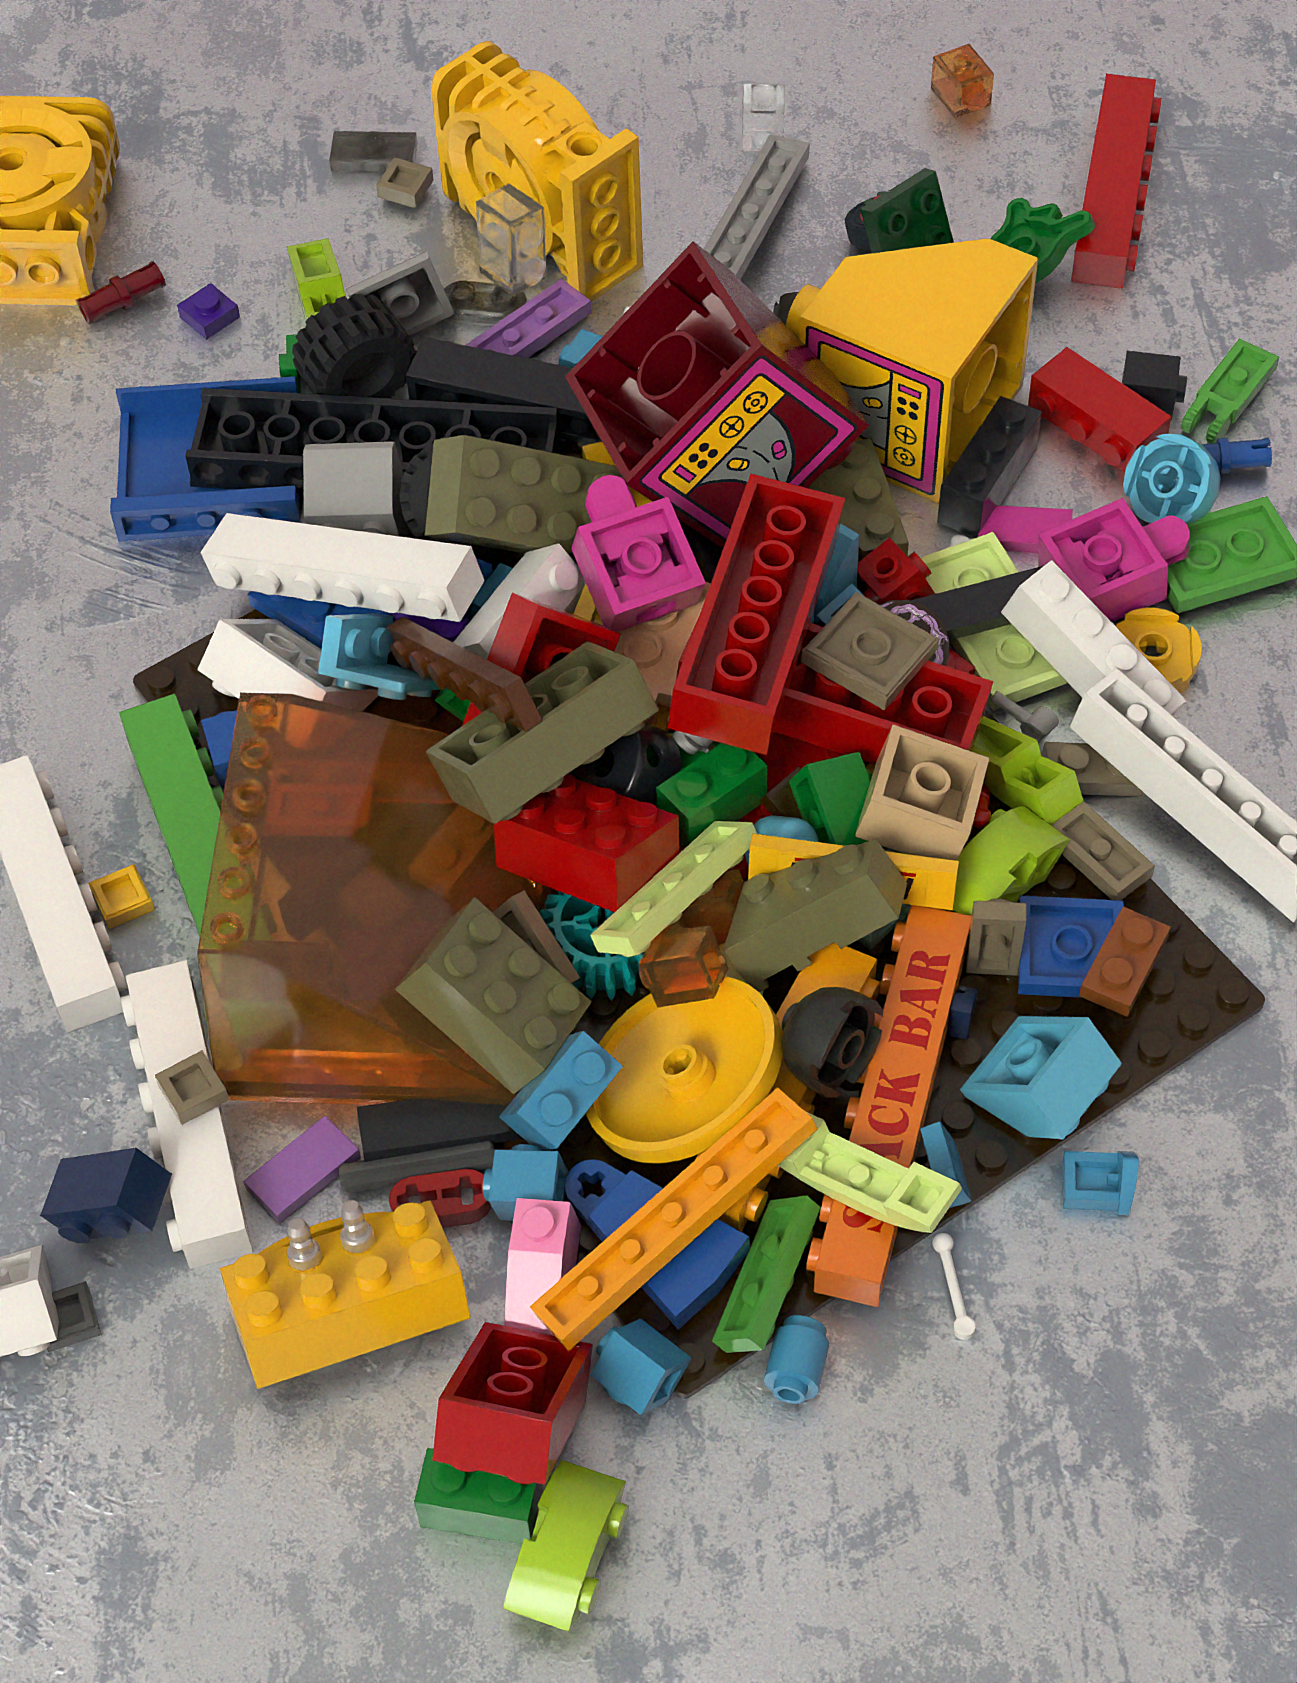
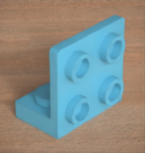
[318,613,440,700]

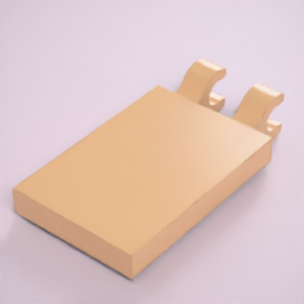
[601,582,711,726]

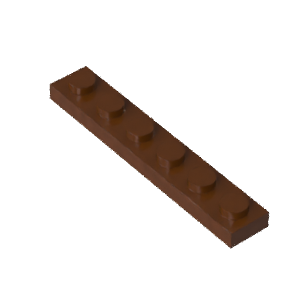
[387,617,543,732]

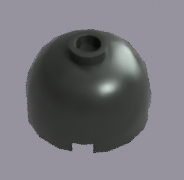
[781,987,883,1098]

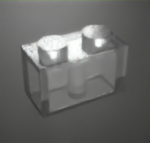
[476,183,546,297]

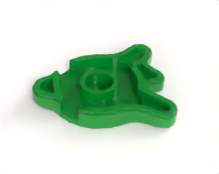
[990,198,1095,284]

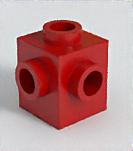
[857,537,935,605]

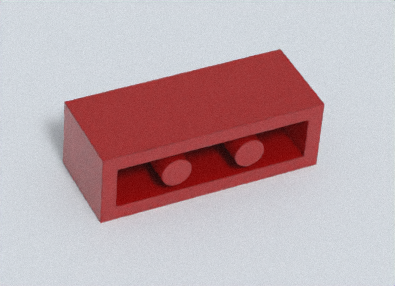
[1028,347,1171,472]

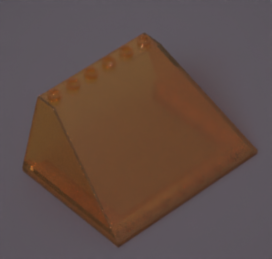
[197,692,552,1105]

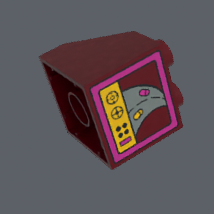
[565,241,869,549]

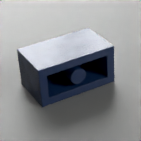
[40,1148,172,1243]

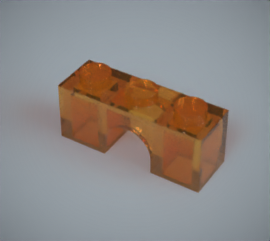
[638,870,744,1008]

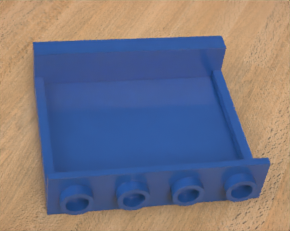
[110,376,301,542]

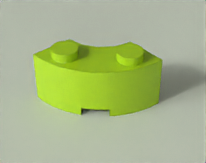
[953,805,1070,916]
[503,1460,629,1632]

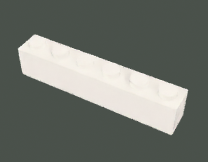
[200,513,484,622]
[1069,668,1297,923]
[0,755,128,1033]
[121,960,253,1269]

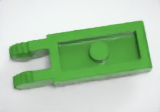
[1180,339,1279,443]

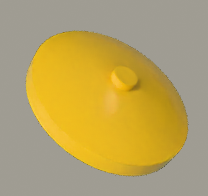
[586,975,783,1163]

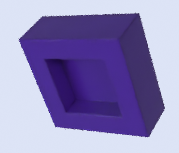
[177,283,240,340]

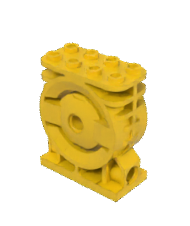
[431,41,643,302]
[0,96,120,305]

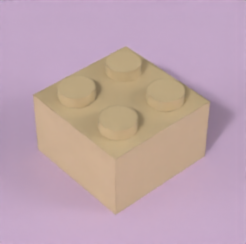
[855,725,989,861]

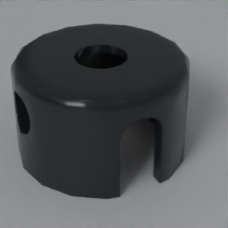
[571,723,682,807]

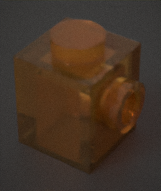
[931,44,994,118]

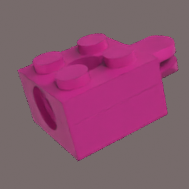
[571,475,706,632]
[1038,498,1190,622]

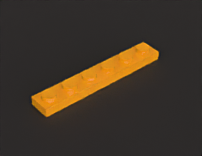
[529,1087,818,1351]

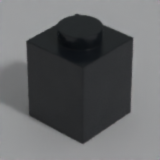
[1122,350,1187,420]

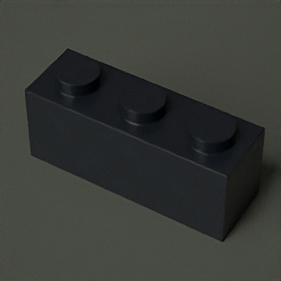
[937,396,1042,538]

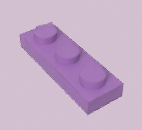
[466,278,592,358]

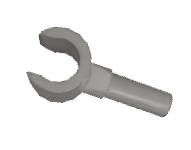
[991,691,1059,741]

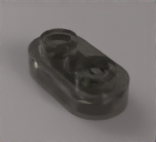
[444,280,527,328]

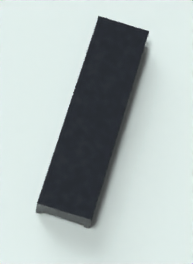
[185,388,562,493]

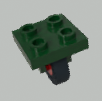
[844,168,954,253]

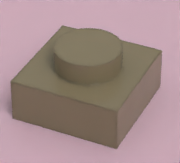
[376,157,434,208]
[155,1050,229,1125]

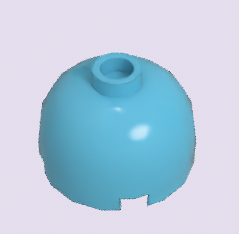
[1123,434,1221,524]

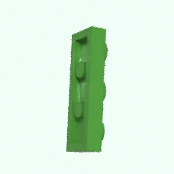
[712,1195,821,1353]

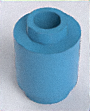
[764,1315,829,1404]

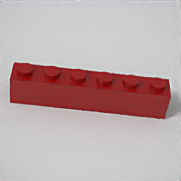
[1071,73,1162,289]

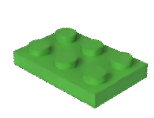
[1167,496,1297,614]

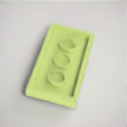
[921,532,1068,711]

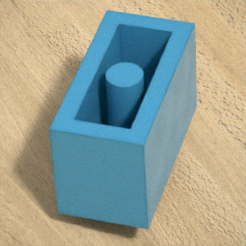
[499,1031,623,1151]

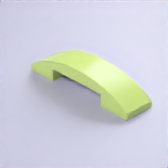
[778,1111,962,1233]

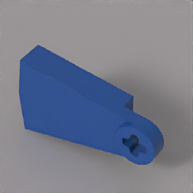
[565,1160,750,1330]

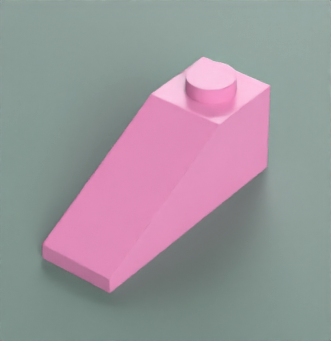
[504,1198,582,1336]

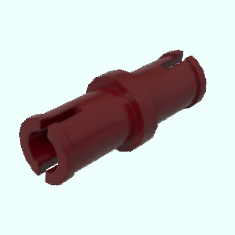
[76,261,166,325]

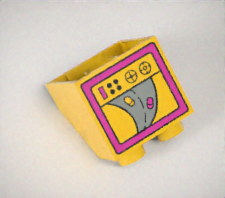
[786,238,1038,504]

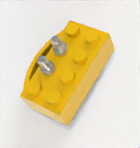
[219,1200,471,1389]

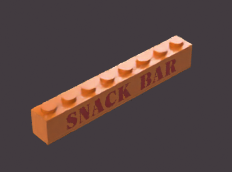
[806,905,971,1307]

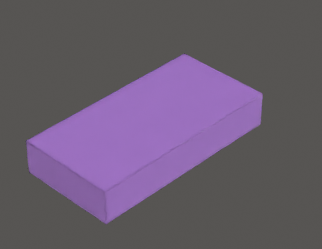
[243,1116,361,1224]

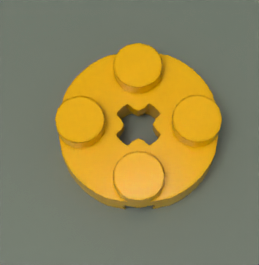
[1113,608,1202,693]

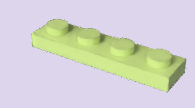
[590,821,757,957]

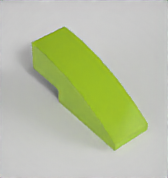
[286,238,347,325]
[971,716,1084,825]

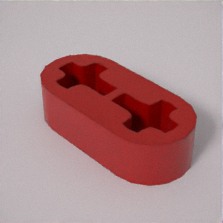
[389,1169,491,1228]

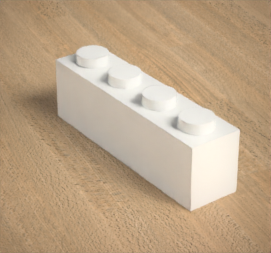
[1001,560,1187,716]

